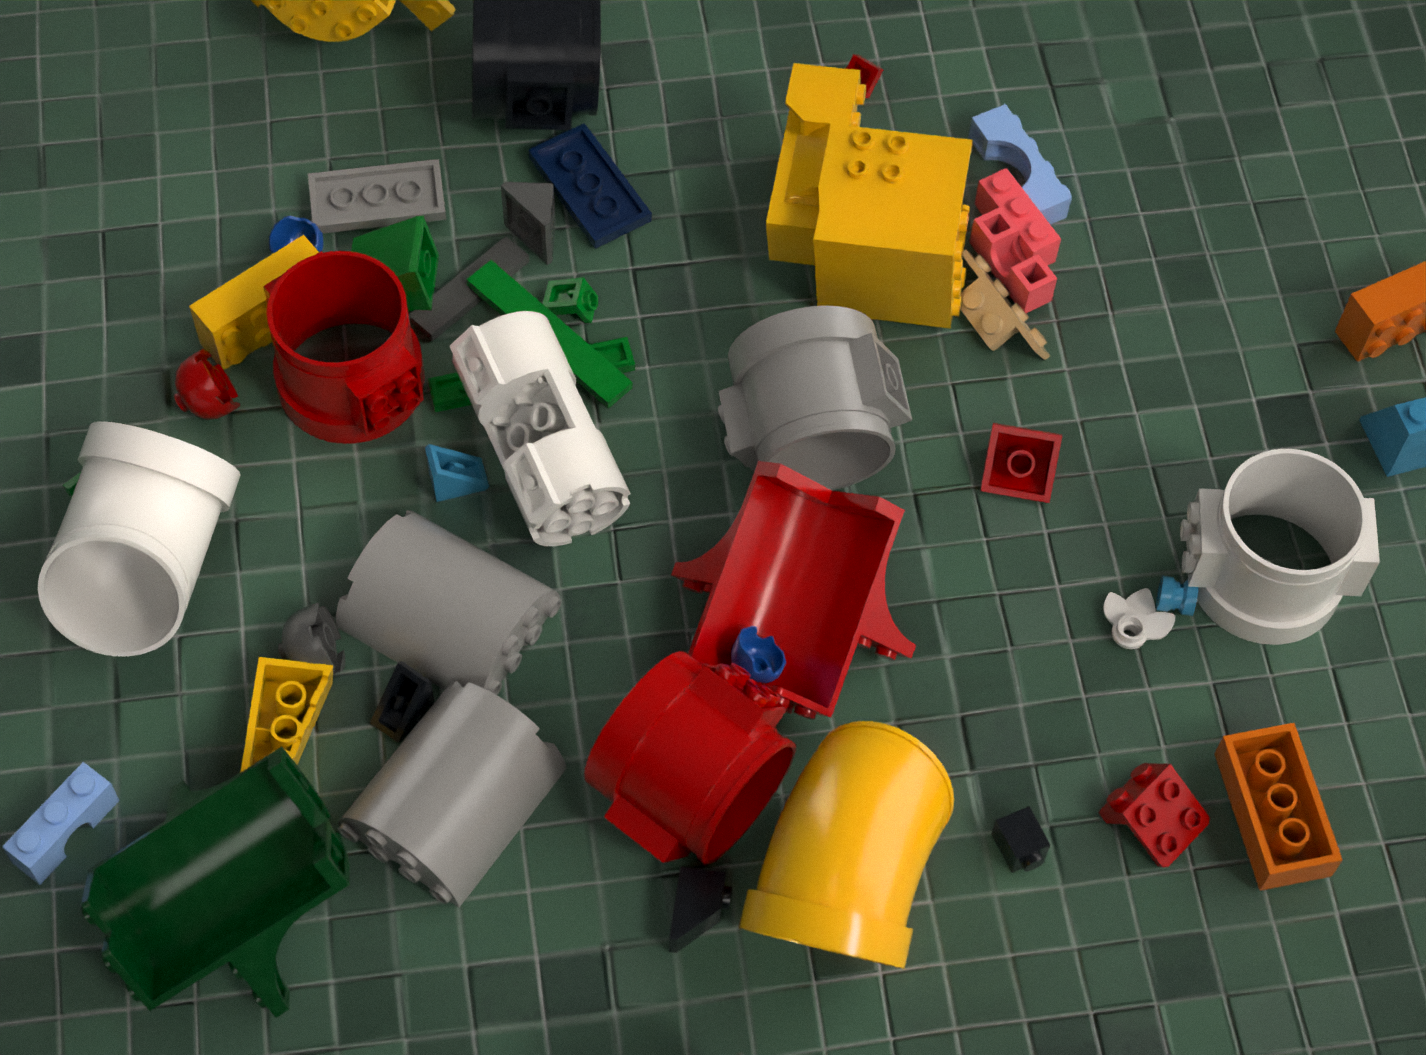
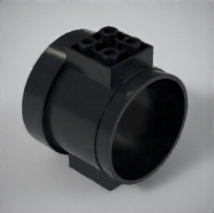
[472,0,601,130]

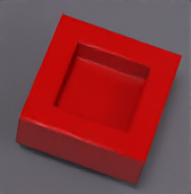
[846,54,883,98]

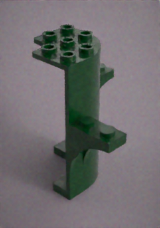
[81,747,349,1018]

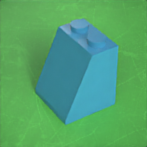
[1359,397,1426,477]

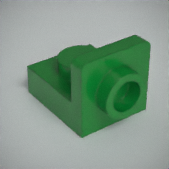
[542,277,598,323]

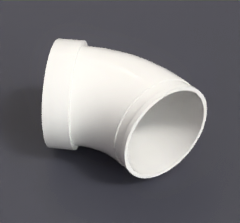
[38,422,240,657]

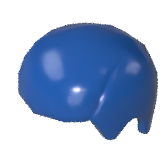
[269,215,323,254]
[730,626,786,683]

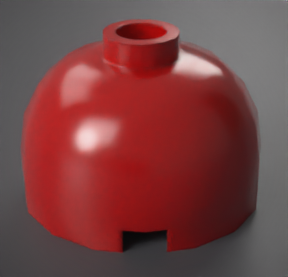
[174,349,240,420]

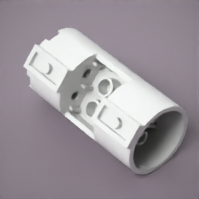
[450,311,631,546]

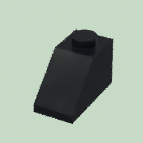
[669,866,732,953]

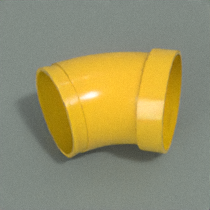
[739,721,954,969]

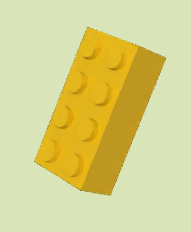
[189,235,319,370]

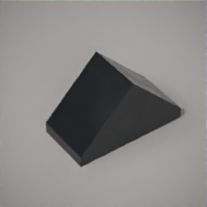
[370,661,435,743]

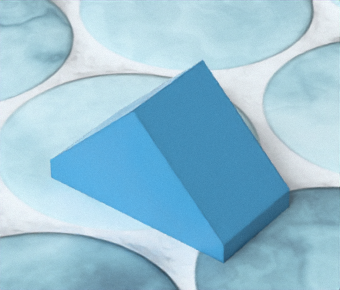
[425,444,489,502]

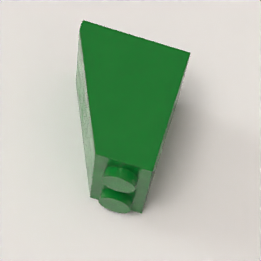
[351,216,439,311]

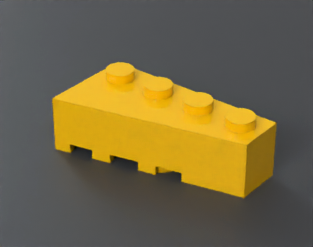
[240,657,333,773]

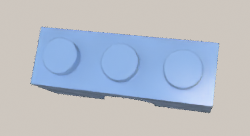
[2,762,120,885]

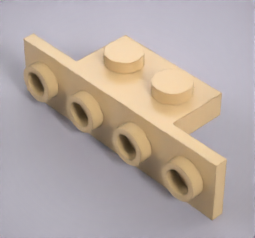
[960,249,1050,360]

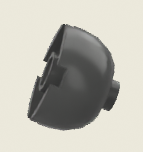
[278,603,345,674]

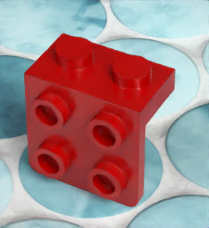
[1098,763,1210,868]

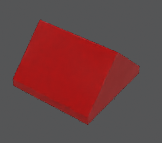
[980,423,1062,503]

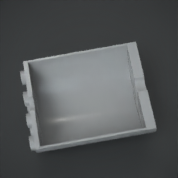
[336,510,562,696]
[338,681,567,908]

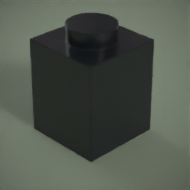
[991,806,1050,873]

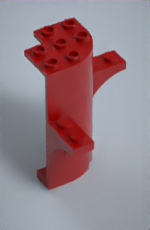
[671,461,916,720]

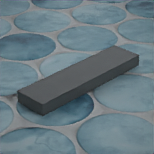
[409,236,529,341]

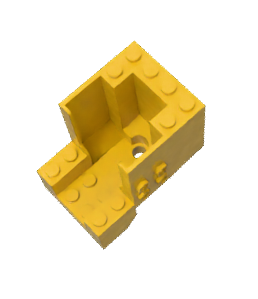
[766,63,973,329]

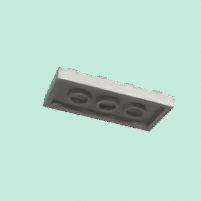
[308,159,446,234]

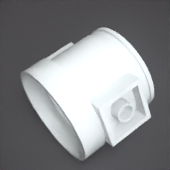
[1180,449,1380,645]

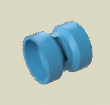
[1156,575,1199,616]

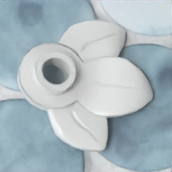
[1103,588,1175,649]

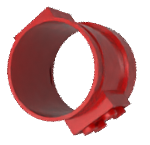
[263,251,425,444]
[584,651,796,864]

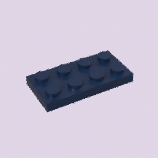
[528,123,652,249]

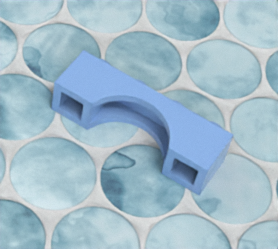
[968,104,1071,225]

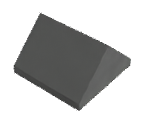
[501,182,556,265]

